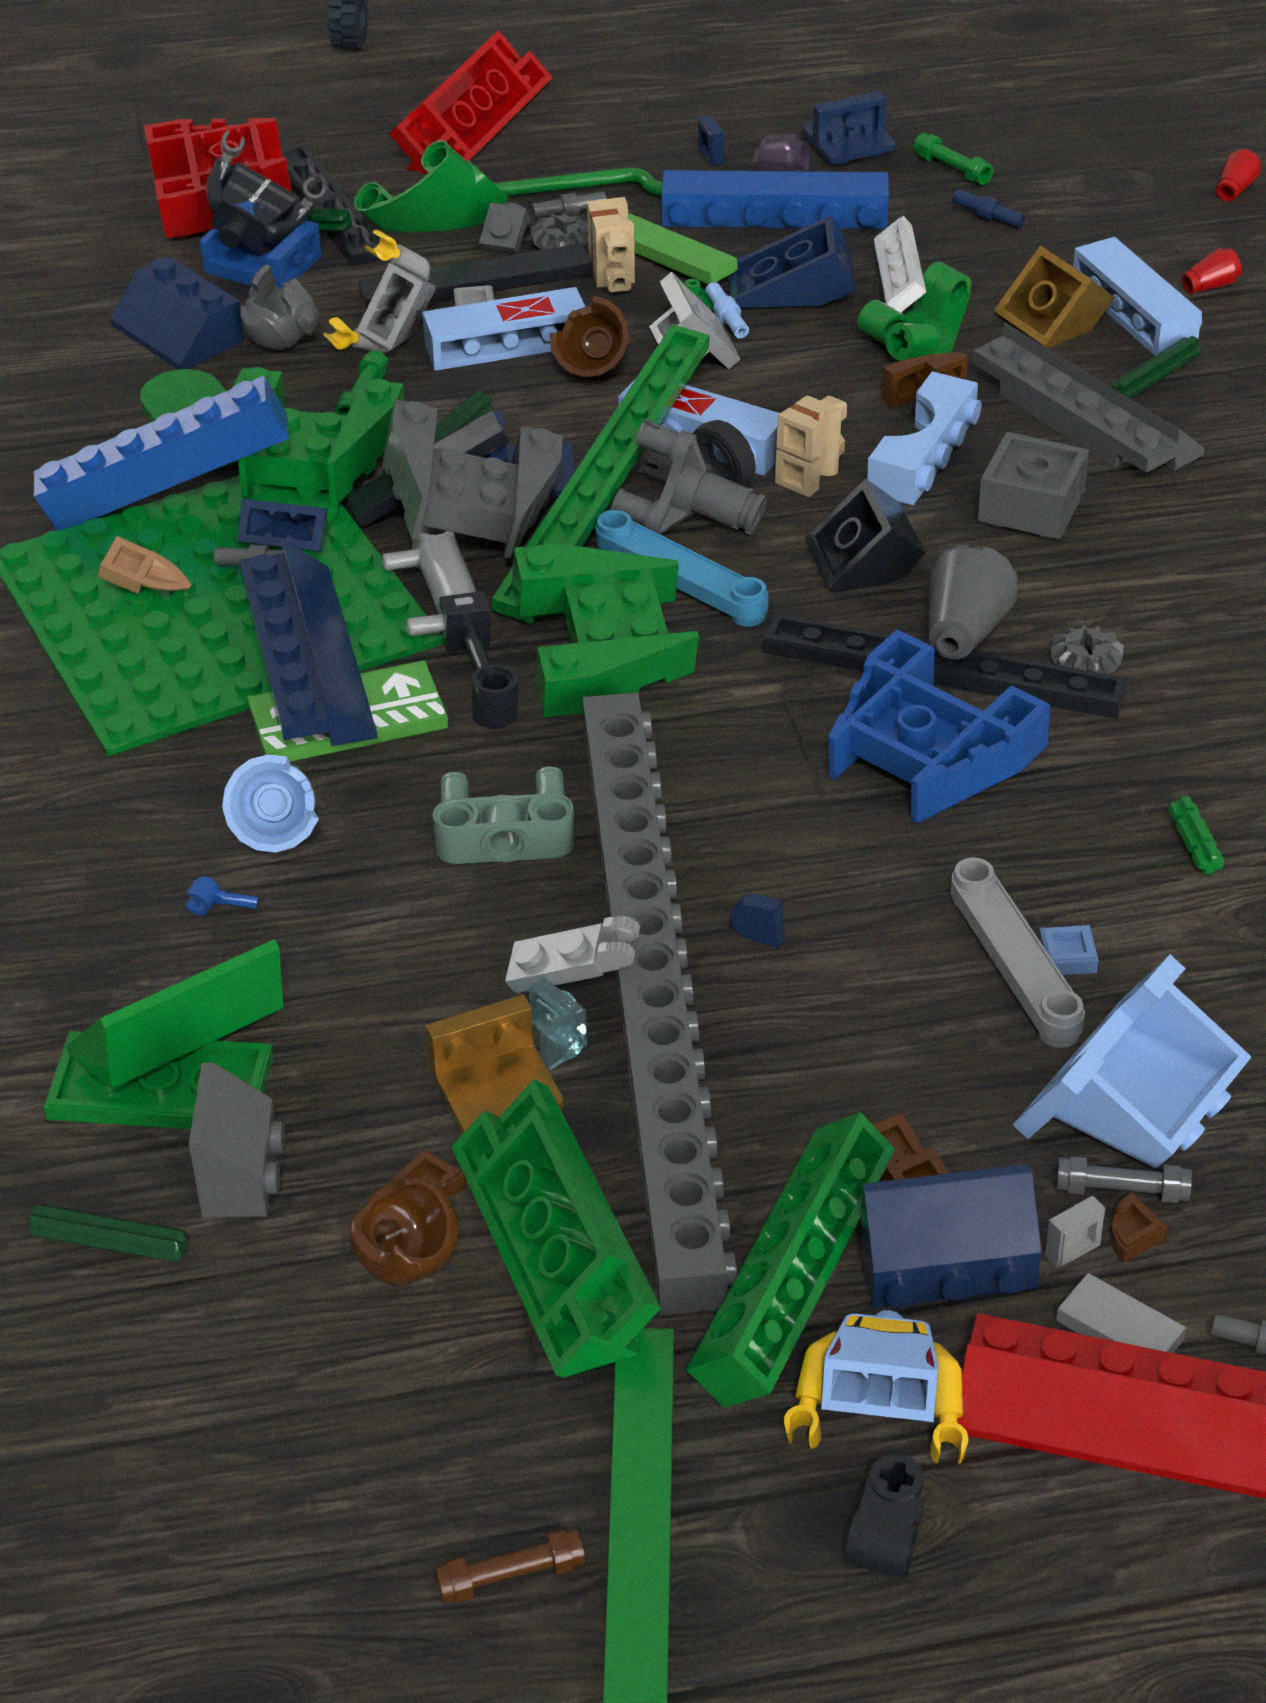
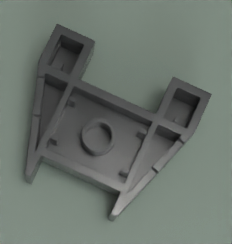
[383,399,563,558]

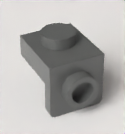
[479,202,533,255]

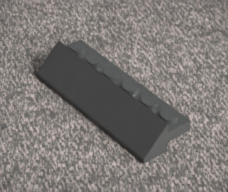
[972,322,1205,473]

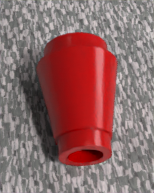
[1216,149,1261,202]
[1181,248,1242,295]

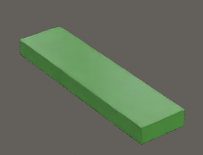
[628,213,738,284]

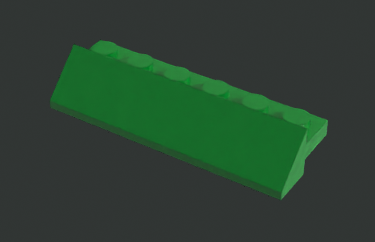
[451,1079,661,1378]

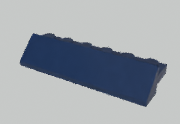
[239,539,378,746]

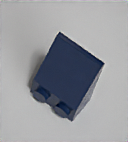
[729,215,856,308]

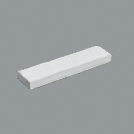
[874,216,926,312]

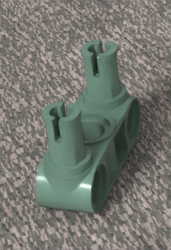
[433,766,575,864]

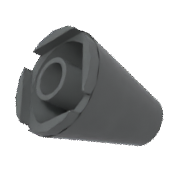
[929,544,1018,659]

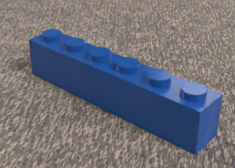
[662,170,889,229]
[34,376,289,531]

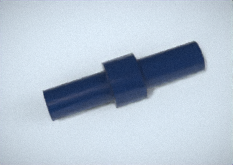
[952,189,1026,229]

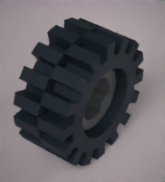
[327,0,368,48]

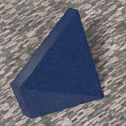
[237,499,328,552]

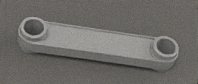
[950,857,1085,1048]

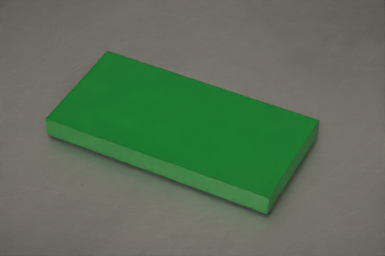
[44,1031,274,1129]

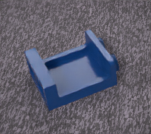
[200,221,322,290]

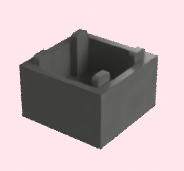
[978,432,1089,539]

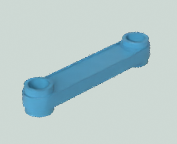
[595,510,768,627]

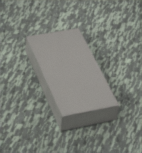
[1056,1273,1186,1353]

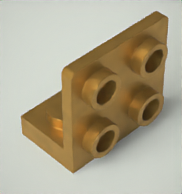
[425,994,564,1134]

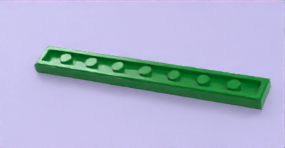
[603,1328,674,1703]

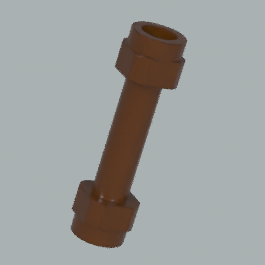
[434,1528,585,1603]

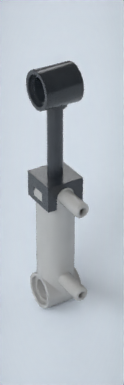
[382,526,518,729]

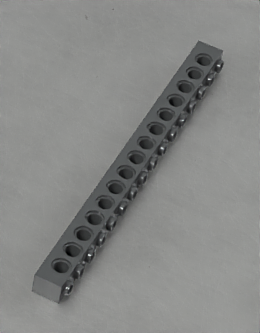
[583,693,737,1315]

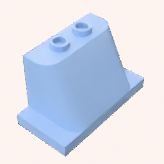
[1012,954,1251,1169]

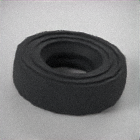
[692,419,756,487]

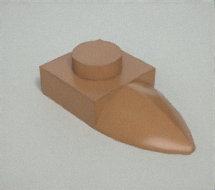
[97,536,191,594]

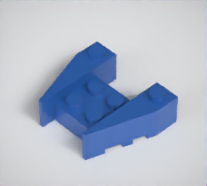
[828,629,1050,823]

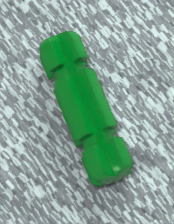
[1168,796,1224,875]

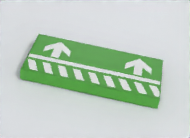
[247,660,448,762]

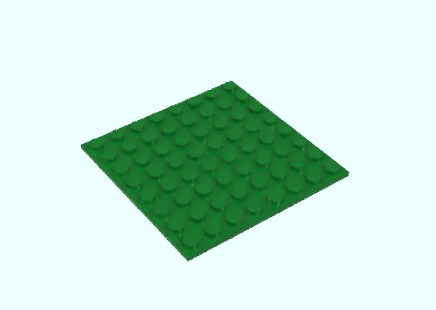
[0,475,444,757]

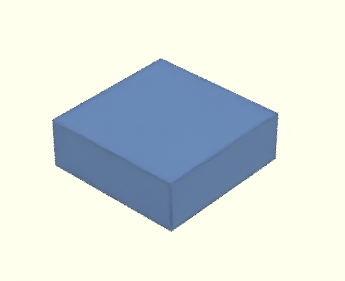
[1039,925,1099,975]

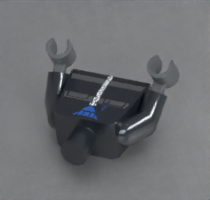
[205,130,327,251]

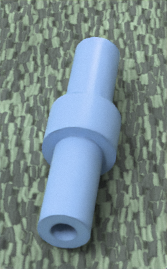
[705,282,749,338]

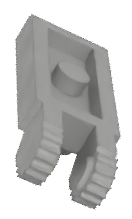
[505,915,640,993]

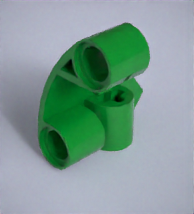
[354,140,508,232]
[858,261,971,361]

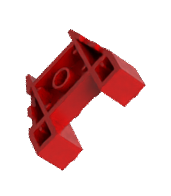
[144,118,292,238]

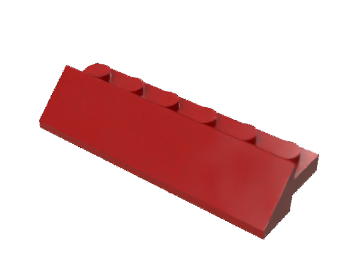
[389,30,553,174]
[957,1313,1266,1499]

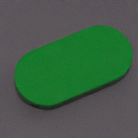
[140,369,238,468]

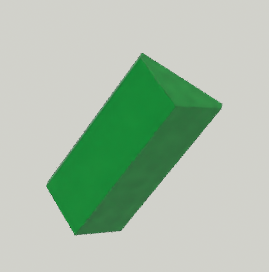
[66,939,284,1089]

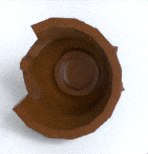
[549,295,631,378]

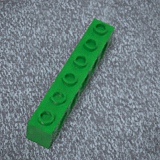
[686,1112,895,1408]

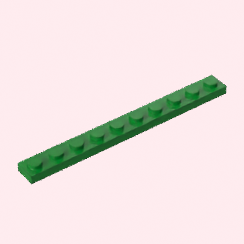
[492,324,710,624]

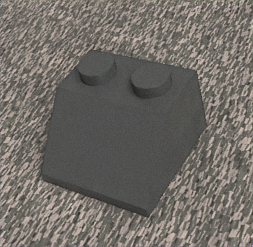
[189,1063,285,1217]

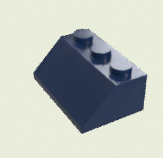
[110,256,244,370]
[859,1164,1041,1309]

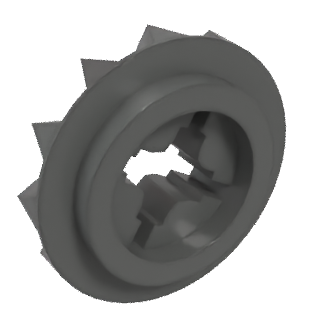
[531,213,589,250]
[1050,623,1124,674]

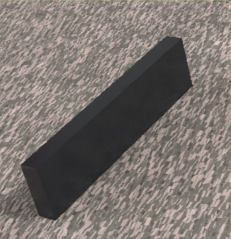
[346,411,509,527]

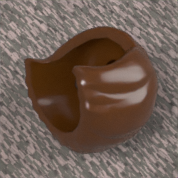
[349,1177,459,1285]

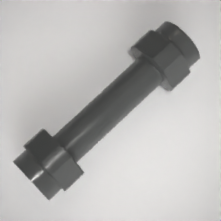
[1056,1155,1192,1204]

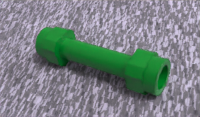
[914,133,993,185]
[335,350,388,416]

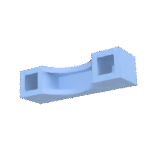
[867,371,982,505]

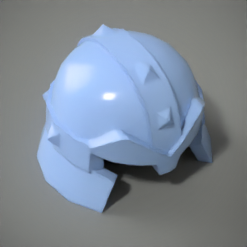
[222,754,319,853]

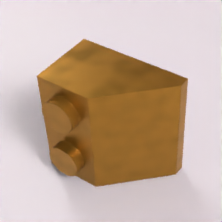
[994,245,1114,349]

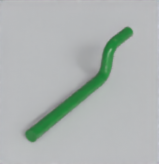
[494,168,663,197]

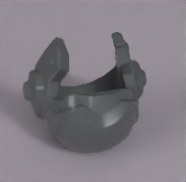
[239,264,319,351]

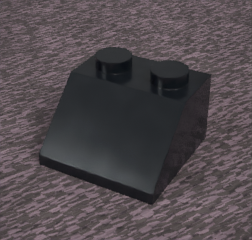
[805,478,926,592]

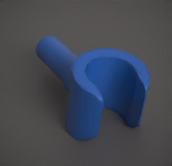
[186,876,259,915]

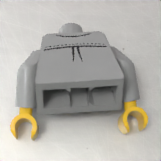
[323,230,436,353]

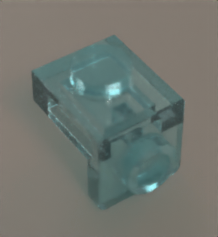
[529,978,587,1070]

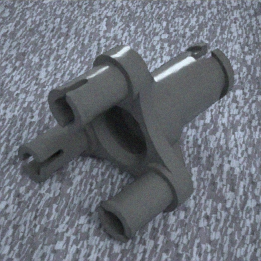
[611,419,767,535]

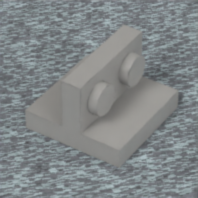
[649,272,741,369]

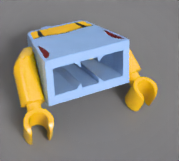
[784,1310,968,1464]

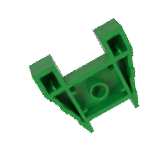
[233,367,404,505]
[512,543,699,718]

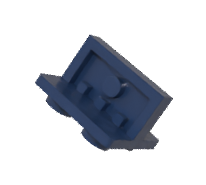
[802,91,896,165]

